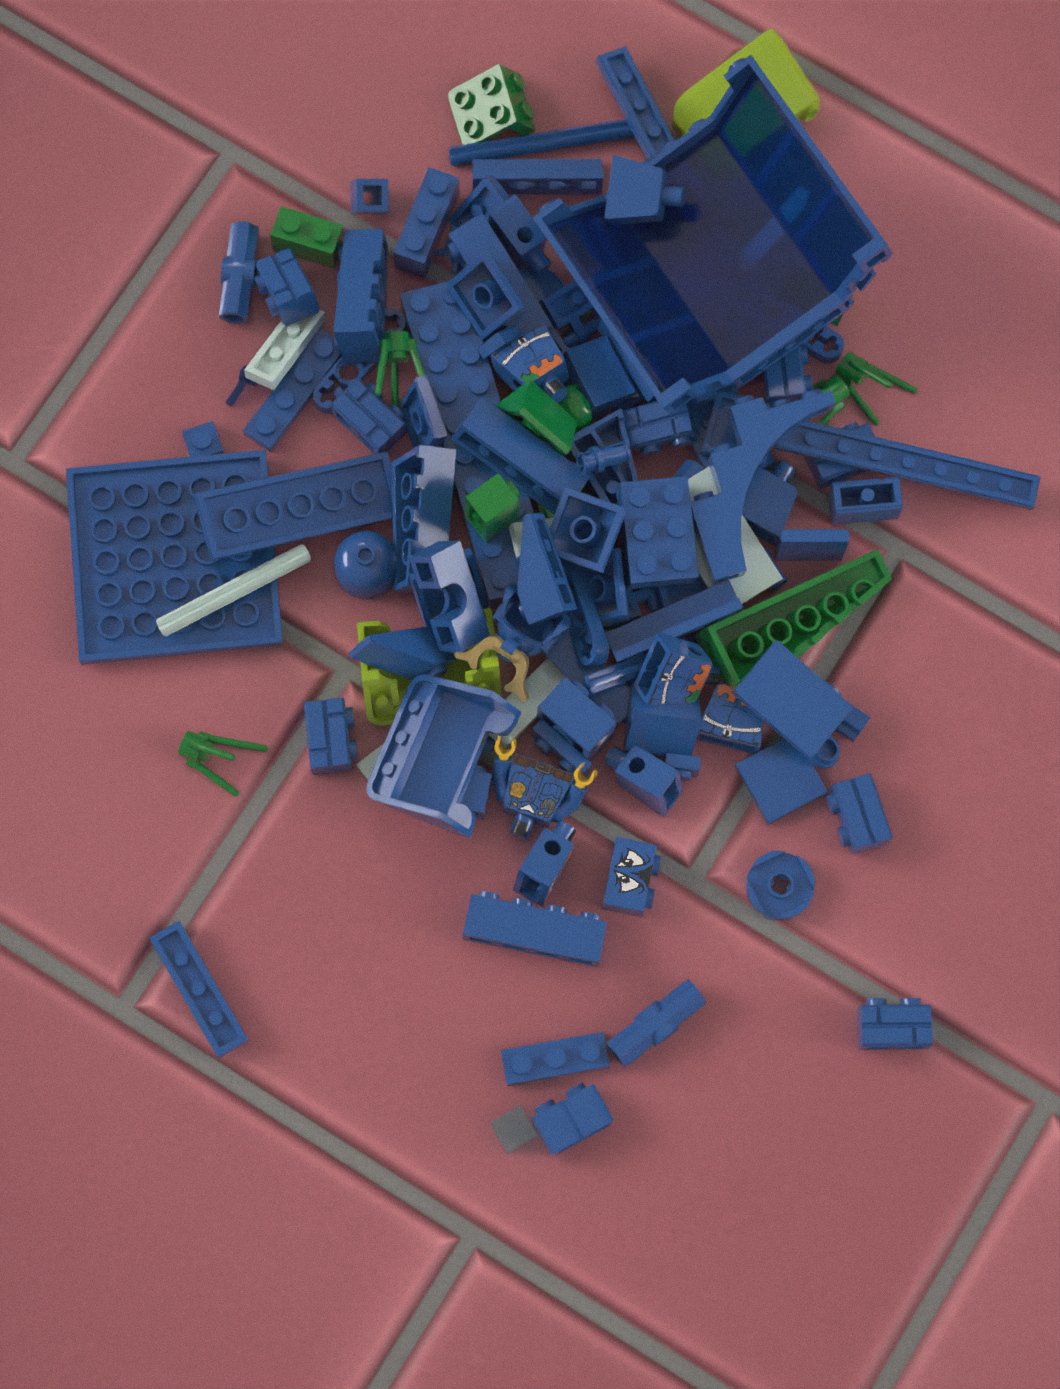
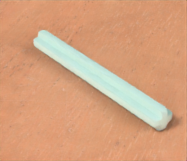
[156,544,311,636]

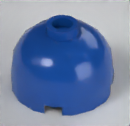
[333,530,398,600]

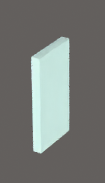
[688,467,783,604]

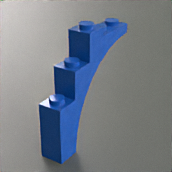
[691,389,835,585]

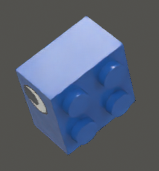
[536,677,616,762]

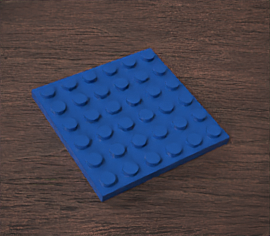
[66,450,283,665]

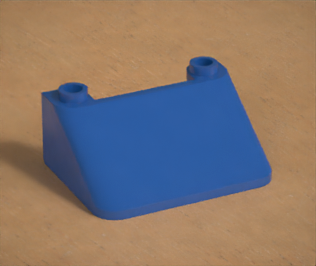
[367,674,522,838]

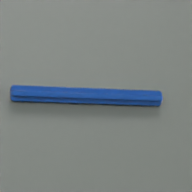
[449,119,635,166]

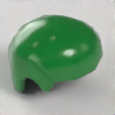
[558,384,592,433]

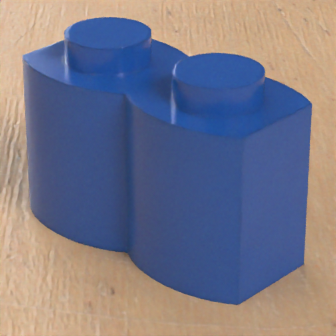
[532,1082,614,1157]

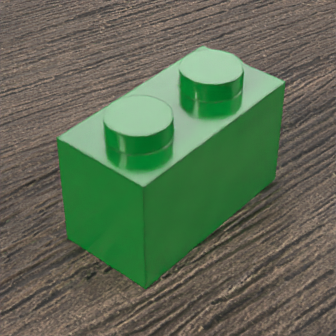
[270,206,344,269]
[465,473,520,543]

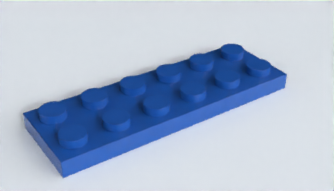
[194,451,393,561]

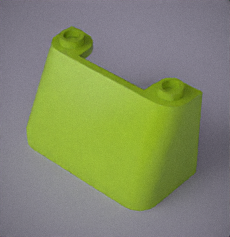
[672,28,821,182]
[357,608,502,726]

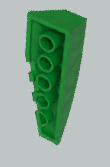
[695,549,892,689]

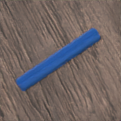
[583,636,700,694]

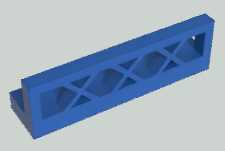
[473,159,603,195]
[605,580,743,663]

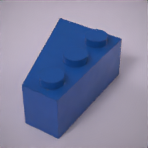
[564,408,638,532]

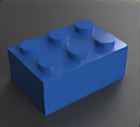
[616,476,699,589]

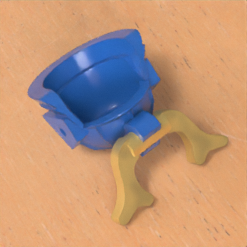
[455,584,572,702]

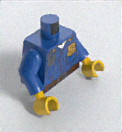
[492,735,598,840]

